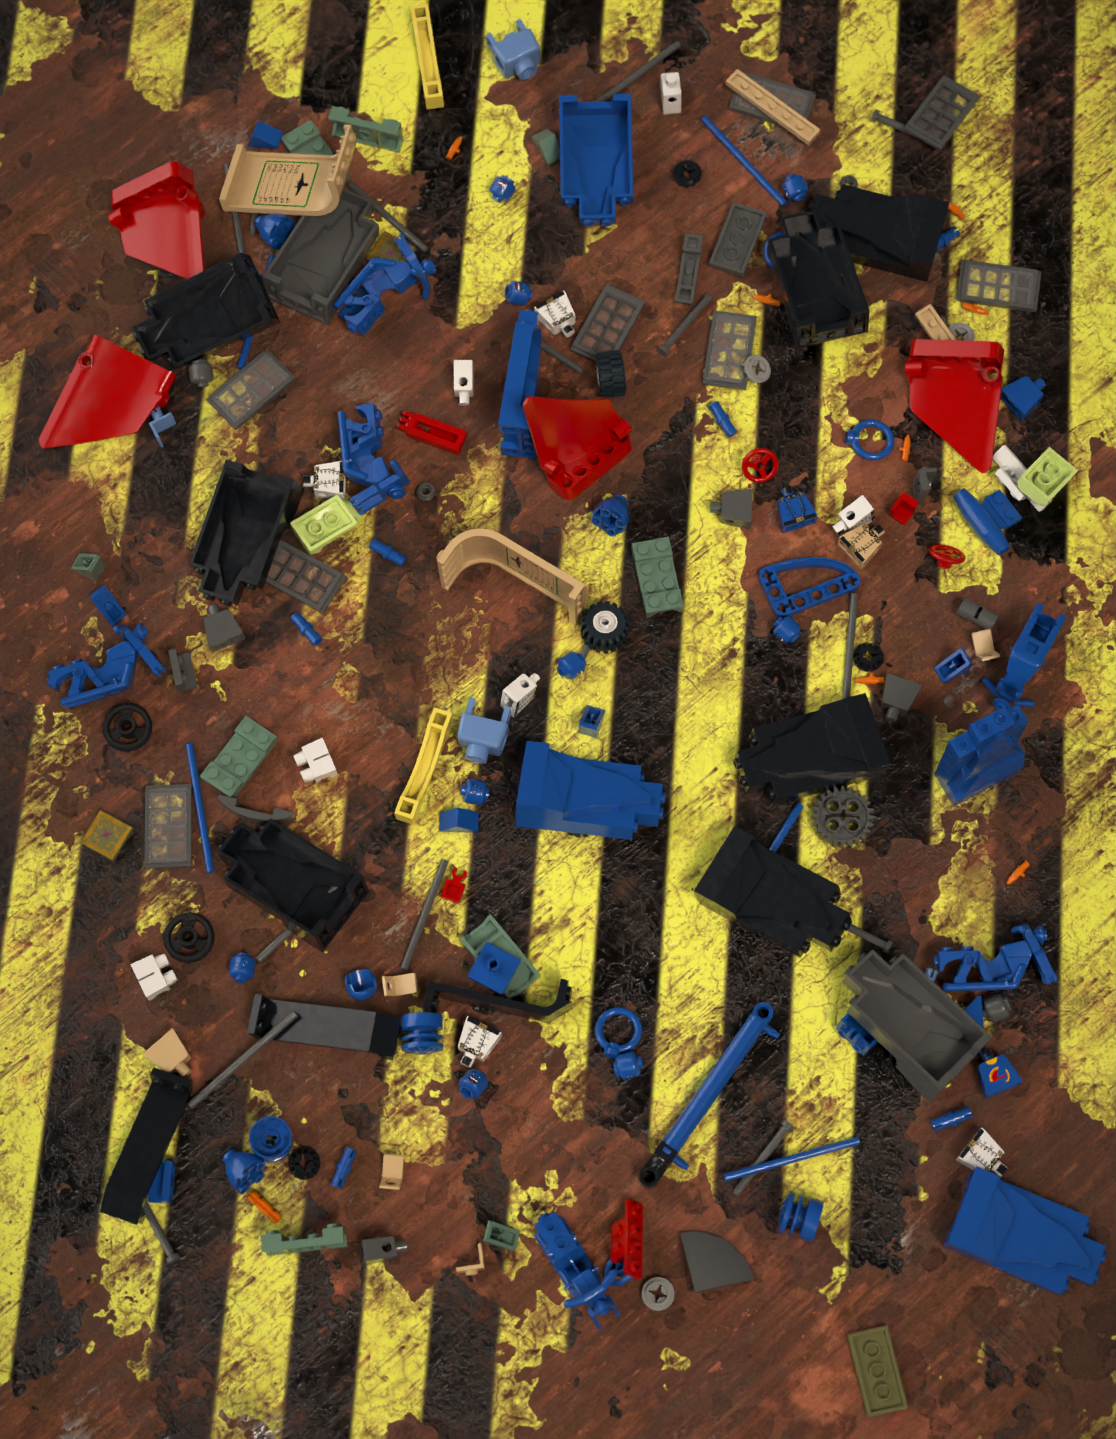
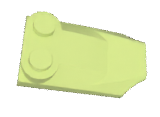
[1017,447,1078,506]
[290,495,362,554]

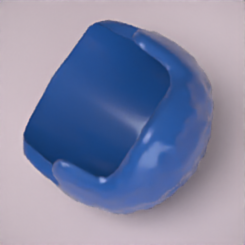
[345,969,378,1001]

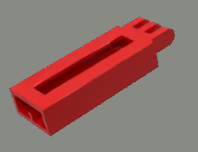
[396,411,467,455]

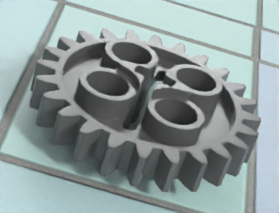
[811,786,875,849]

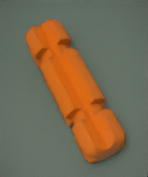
[248,1191,282,1224]

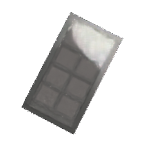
[729,72,816,127]
[904,75,980,151]
[956,260,1041,312]
[570,284,646,362]
[702,310,757,390]
[206,349,296,430]
[265,540,347,614]
[145,784,192,869]

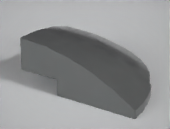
[680,1232,754,1293]

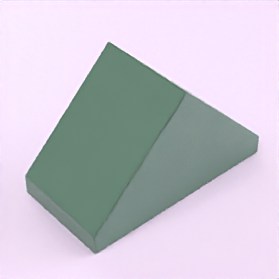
[531,129,560,166]
[71,553,105,582]
[483,1221,520,1251]

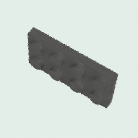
[709,202,767,277]

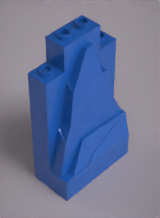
[559,94,633,227]
[498,310,542,460]
[934,705,1029,807]
[516,741,666,840]
[943,1166,1107,1296]

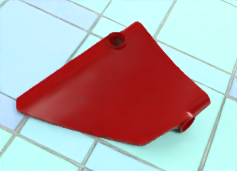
[108,161,205,279]
[39,334,177,448]
[905,339,1004,474]
[523,396,632,500]

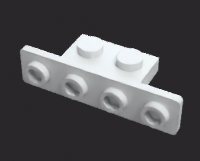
[993,445,1052,512]

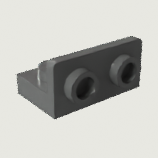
[912,467,937,505]
[168,649,197,693]

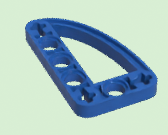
[759,557,861,618]

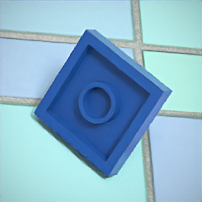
[467,942,521,996]

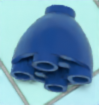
[255,213,296,250]
[591,494,629,536]
[222,1149,265,1194]

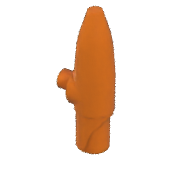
[446,136,462,160]
[944,200,966,220]
[753,294,781,307]
[961,302,989,315]
[899,434,910,462]
[855,673,885,684]
[1007,860,1030,885]

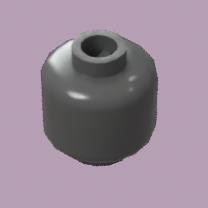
[188,360,214,388]
[982,994,1012,1023]

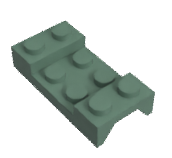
[328,106,404,153]
[281,120,350,181]
[632,537,684,618]
[200,716,278,798]
[460,914,540,1000]
[261,1224,348,1256]

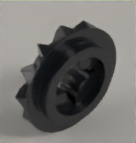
[673,160,702,188]
[853,642,884,672]
[288,1147,321,1180]

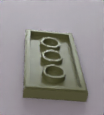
[847,1325,908,1418]

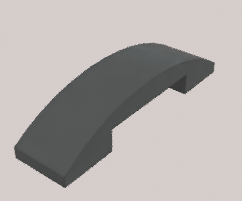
[675,233,703,305]
[218,795,295,825]

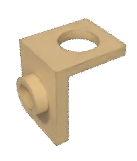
[971,628,1000,661]
[382,973,418,996]
[379,1153,404,1190]
[456,1243,485,1276]

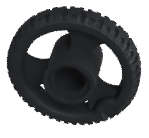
[102,703,153,752]
[163,912,215,963]

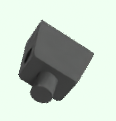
[710,489,753,529]
[203,604,245,653]
[881,673,922,722]
[359,1236,408,1266]

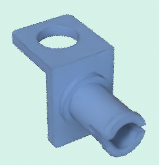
[149,407,176,447]

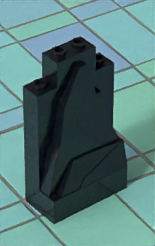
[808,184,950,282]
[768,210,870,348]
[133,253,281,368]
[189,459,304,607]
[733,693,891,805]
[217,819,369,953]
[694,826,852,958]

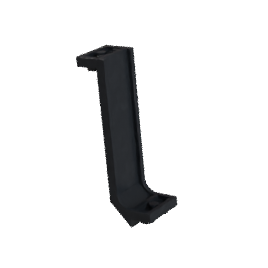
[422,979,573,1023]
[247,994,401,1061]
[100,1067,193,1225]

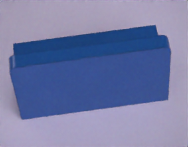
[148,1160,176,1204]

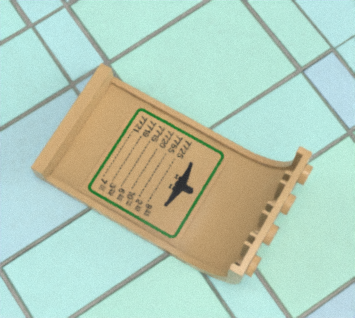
[219,124,356,216]
[436,529,586,626]

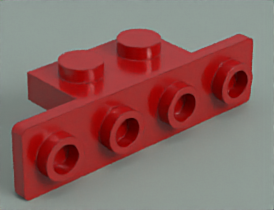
[610,1198,643,1280]

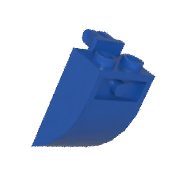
[835,1013,878,1056]

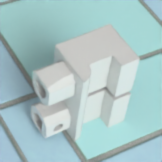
[294,738,338,783]
[130,954,178,1001]

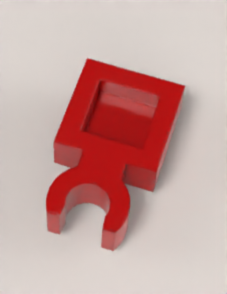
[441,867,467,904]

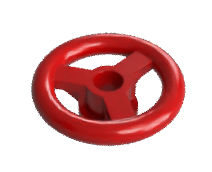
[742,448,778,483]
[929,544,966,569]

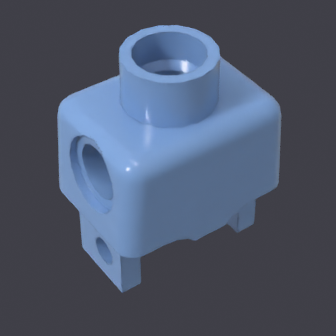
[486,18,540,80]
[457,697,511,764]

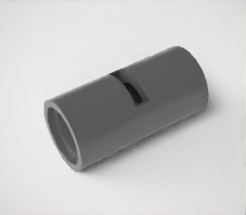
[956,598,999,630]

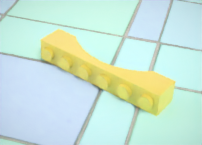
[410,4,444,110]
[394,707,453,825]

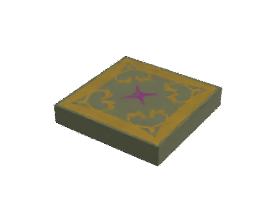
[366,231,416,262]
[80,810,134,862]

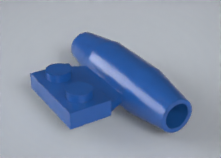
[953,488,1022,556]

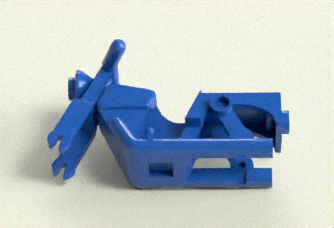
[333,234,436,337]
[338,403,410,515]
[983,603,1066,710]
[47,623,166,709]
[933,923,1057,991]
[534,1212,621,1330]

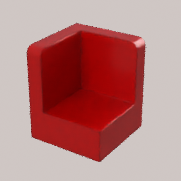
[889,492,919,525]

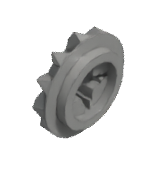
[948,323,975,341]
[743,355,771,384]
[642,1277,674,1311]

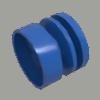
[401,1012,443,1055]
[249,1116,293,1163]
[778,1191,824,1243]

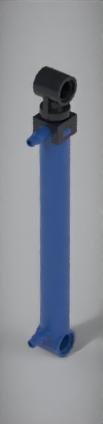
[639,1002,780,1189]

